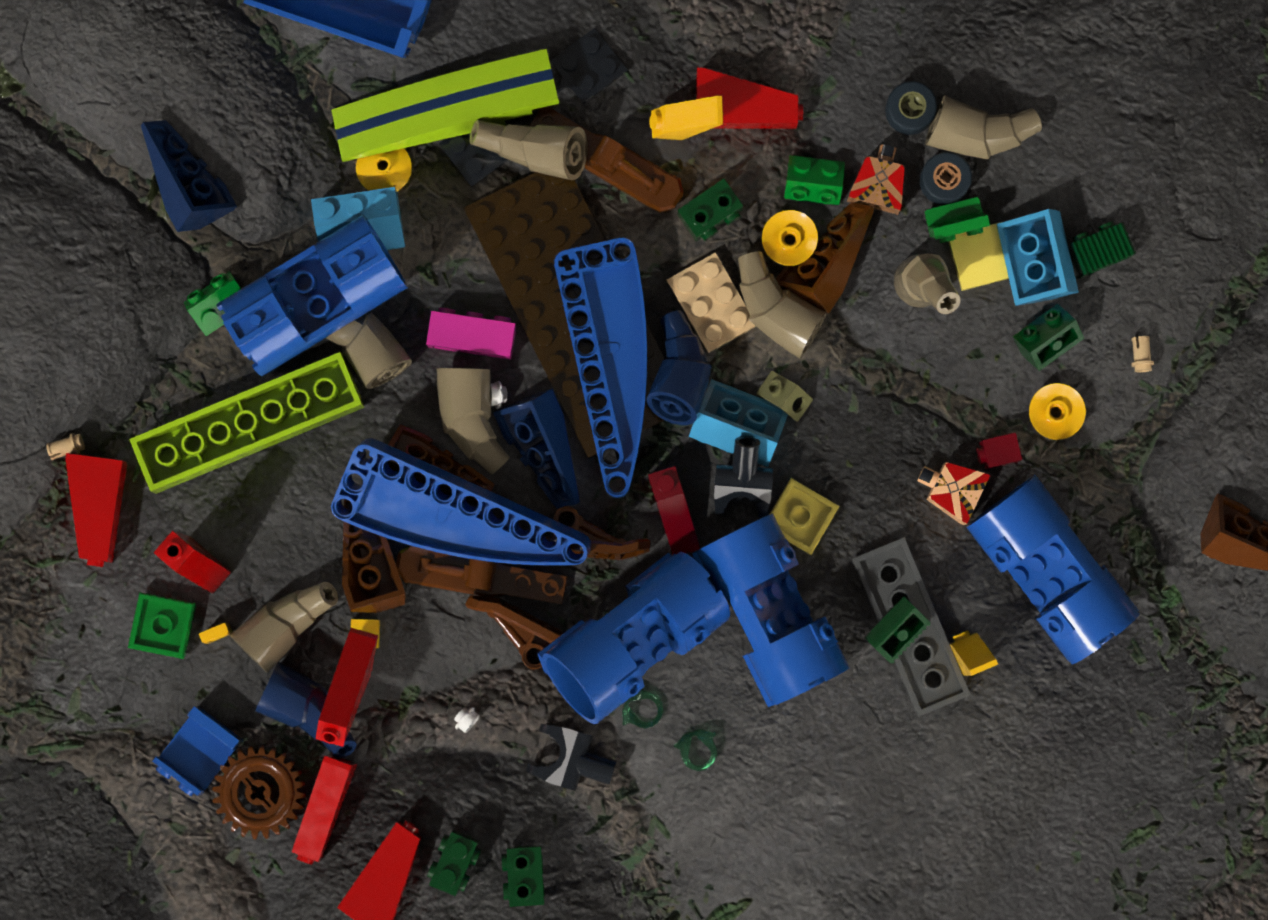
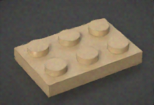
[667,252,756,353]

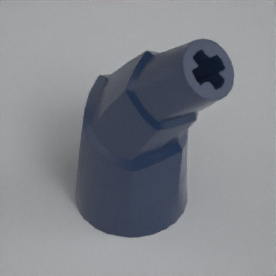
[646,310,712,425]
[255,662,357,759]

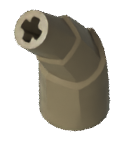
[925,95,1042,159]
[470,120,588,180]
[738,251,827,359]
[894,254,960,314]
[326,311,412,389]
[437,368,510,475]
[230,582,338,673]

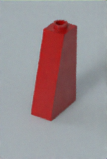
[696,67,803,129]
[65,453,127,567]
[153,531,232,594]
[316,628,378,747]
[292,754,357,865]
[337,820,422,920]

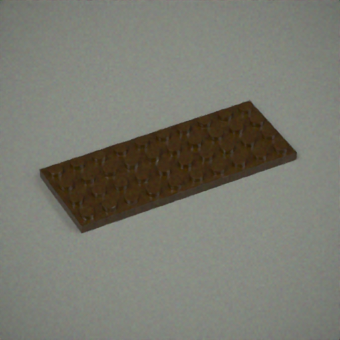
[464,172,665,459]

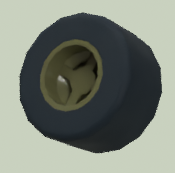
[885,81,937,135]

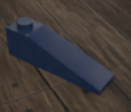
[141,120,237,232]
[493,389,580,509]

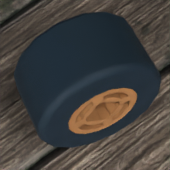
[919,152,972,205]

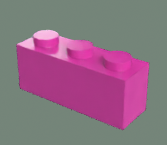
[426,308,516,360]

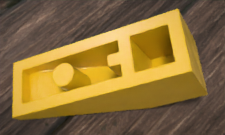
[649,96,723,140]
[950,630,998,676]

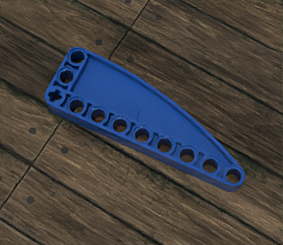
[554,238,647,498]
[331,438,592,565]

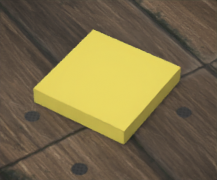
[948,222,1009,291]
[769,478,840,555]

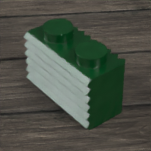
[1068,221,1136,278]
[864,597,931,663]

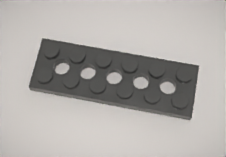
[851,537,971,717]

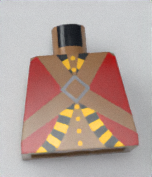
[847,144,905,215]

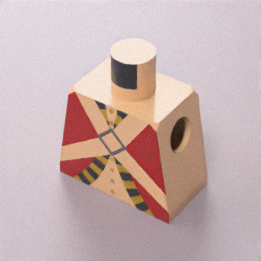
[917,462,990,525]

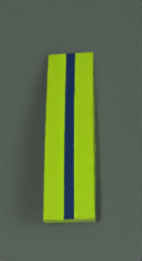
[331,49,559,162]

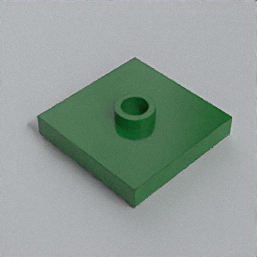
[128,592,196,659]

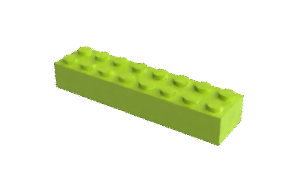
[129,352,365,494]

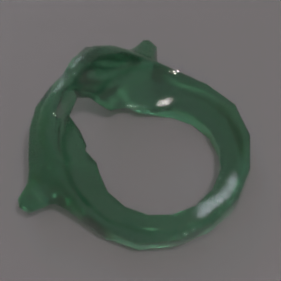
[622,689,663,729]
[674,729,718,771]

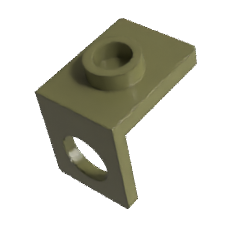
[756,371,813,422]

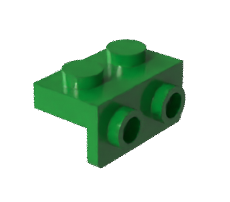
[784,155,845,205]
[924,197,990,243]
[184,271,242,336]

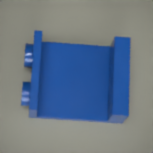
[152,706,243,796]

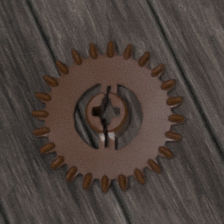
[212,745,306,840]

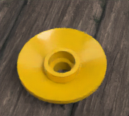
[356,148,412,192]
[762,210,818,266]
[1029,383,1086,440]

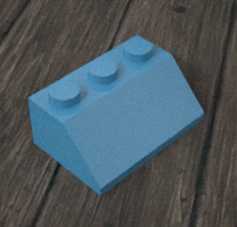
[311,187,406,250]
[997,209,1079,306]
[689,379,788,467]

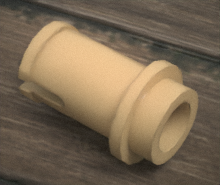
[1131,336,1154,373]
[46,433,85,460]

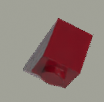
[648,466,700,555]

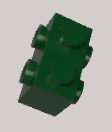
[677,178,743,242]
[1012,304,1084,371]
[427,830,481,896]
[502,845,545,907]

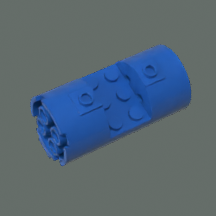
[216,215,408,376]
[966,475,1140,664]
[692,513,850,707]
[538,552,730,724]

